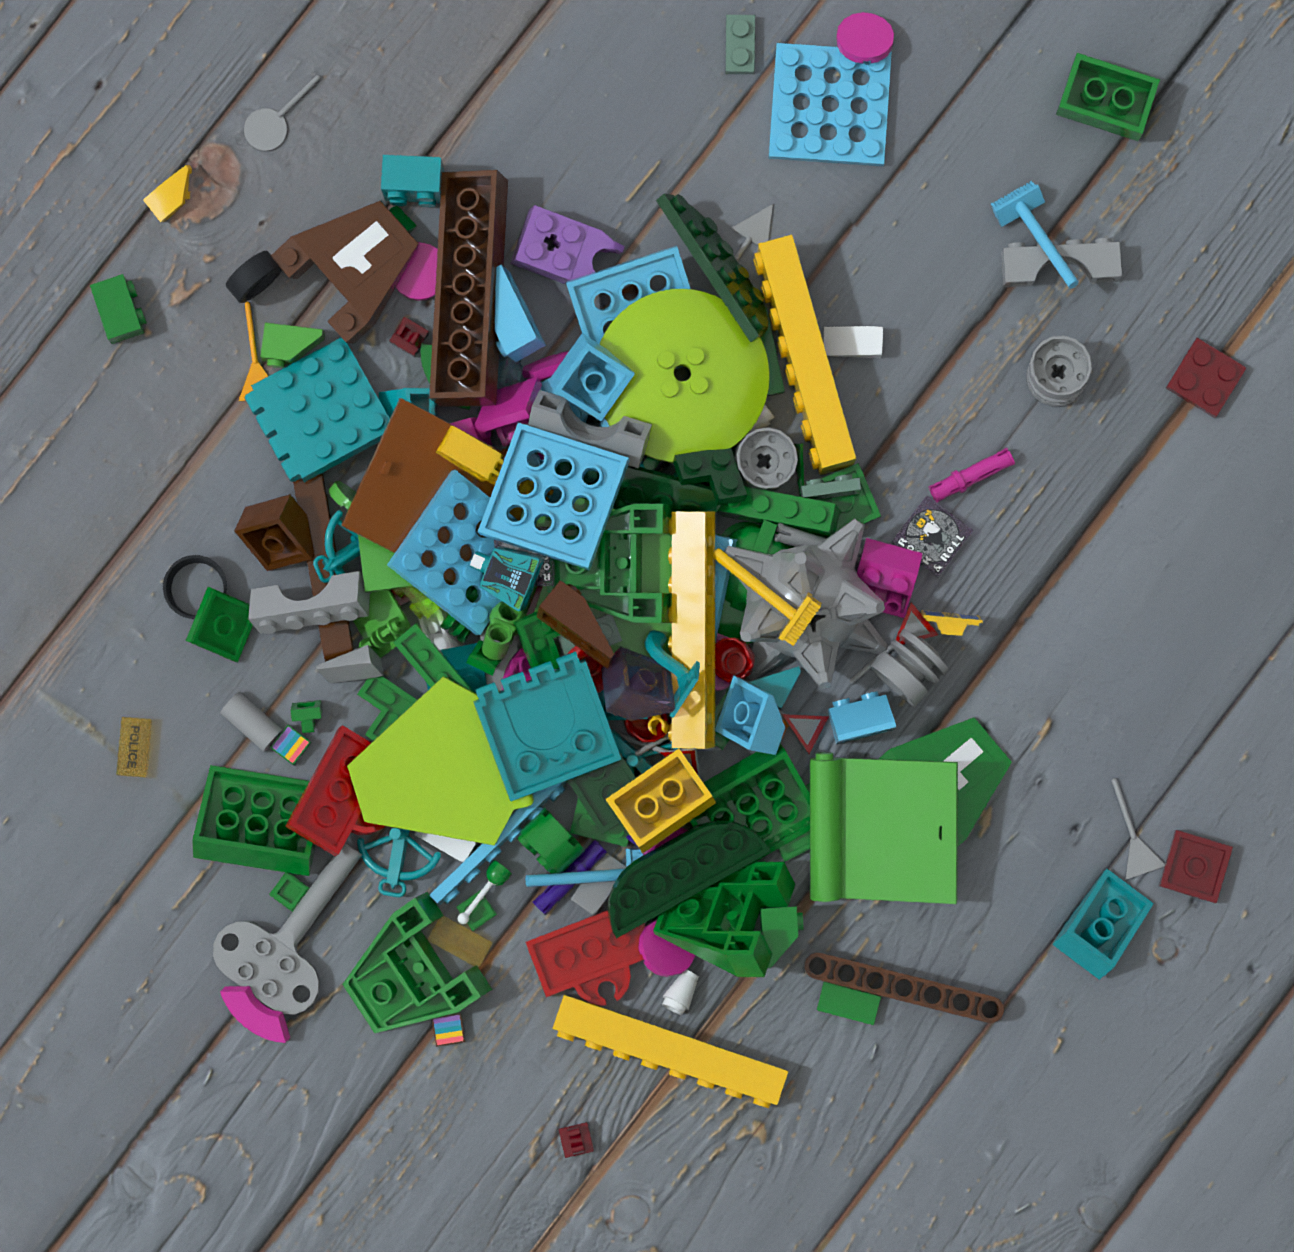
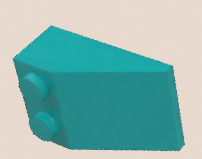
[1052,868,1154,980]

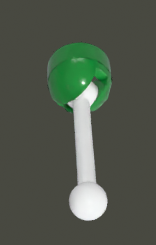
[458,860,512,924]

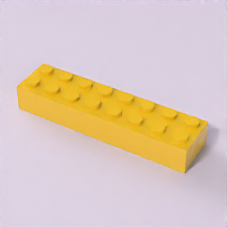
[753,235,856,475]

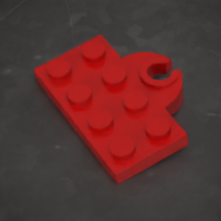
[286,725,385,856]
[525,910,646,1006]

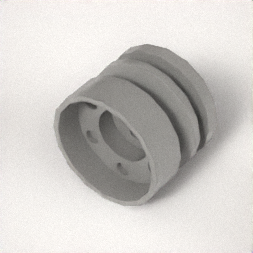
[1026,336,1092,407]
[733,427,798,492]
[870,629,949,707]

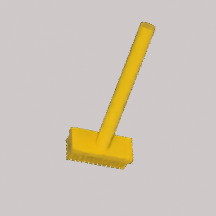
[712,548,822,646]

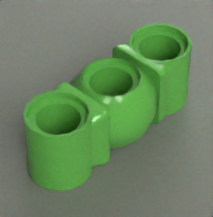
[482,589,534,660]

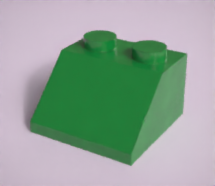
[760,906,804,968]

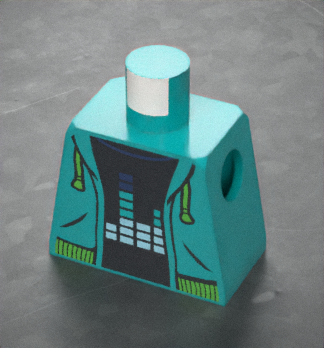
[470,546,546,611]

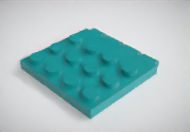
[244,337,390,482]
[473,651,621,801]

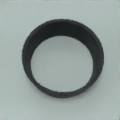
[163,555,227,619]

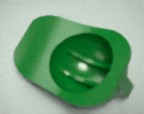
[718,520,795,643]

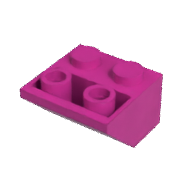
[856,538,923,618]

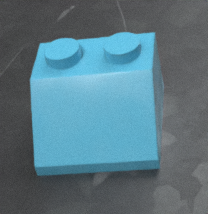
[549,333,635,421]
[715,676,785,755]
[828,691,896,744]

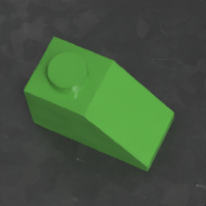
[260,323,325,368]

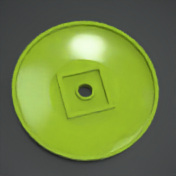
[600,289,769,463]

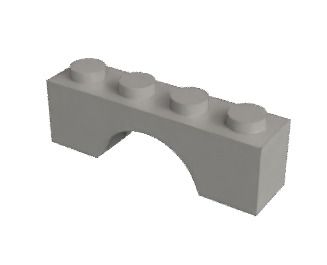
[1001,238,1122,287]
[528,390,652,468]
[248,571,370,634]

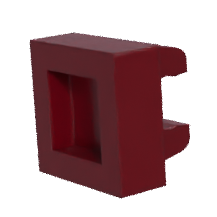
[389,317,429,357]
[558,1122,594,1158]

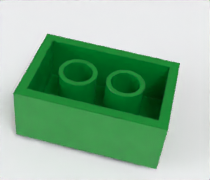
[1056,53,1160,141]

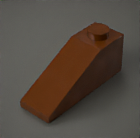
[537,580,614,669]

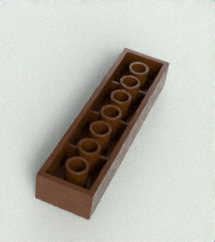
[429,170,508,407]

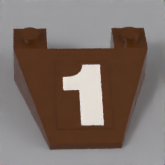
[271,201,419,344]

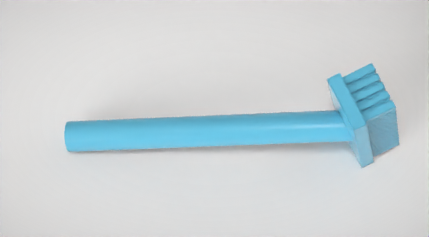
[991,181,1079,289]
[525,848,644,887]

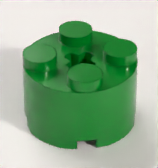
[517,808,585,874]

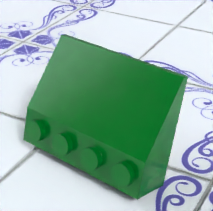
[690,743,810,864]
[192,765,316,876]

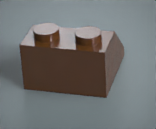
[234,494,314,571]

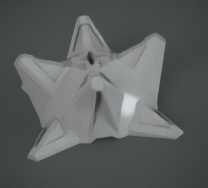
[724,519,887,689]

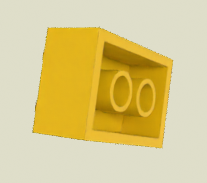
[606,749,716,853]

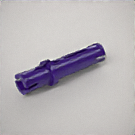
[532,839,608,915]

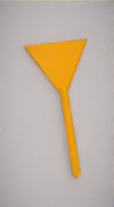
[239,302,268,401]

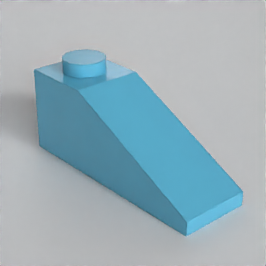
[495,265,546,362]

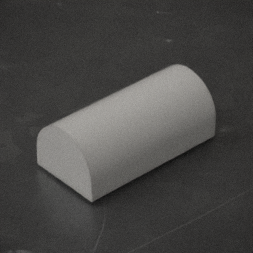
[220,692,283,752]

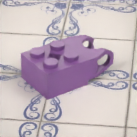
[510,205,625,284]

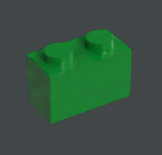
[90,274,147,344]

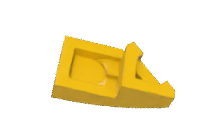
[143,165,192,222]

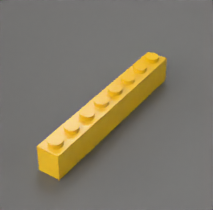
[668,511,715,749]
[552,995,788,1108]

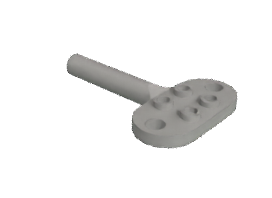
[213,843,362,1014]

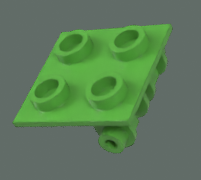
[353,590,411,658]

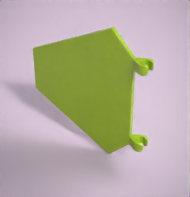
[347,676,534,845]

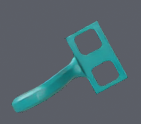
[644,630,700,718]

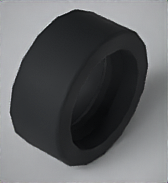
[226,251,282,303]

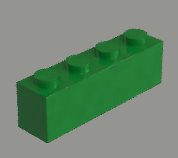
[717,486,841,537]

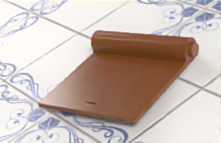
[341,398,508,585]

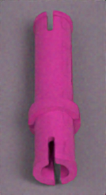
[929,448,1015,503]

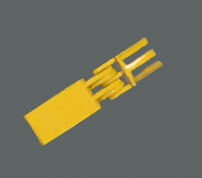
[436,426,554,502]

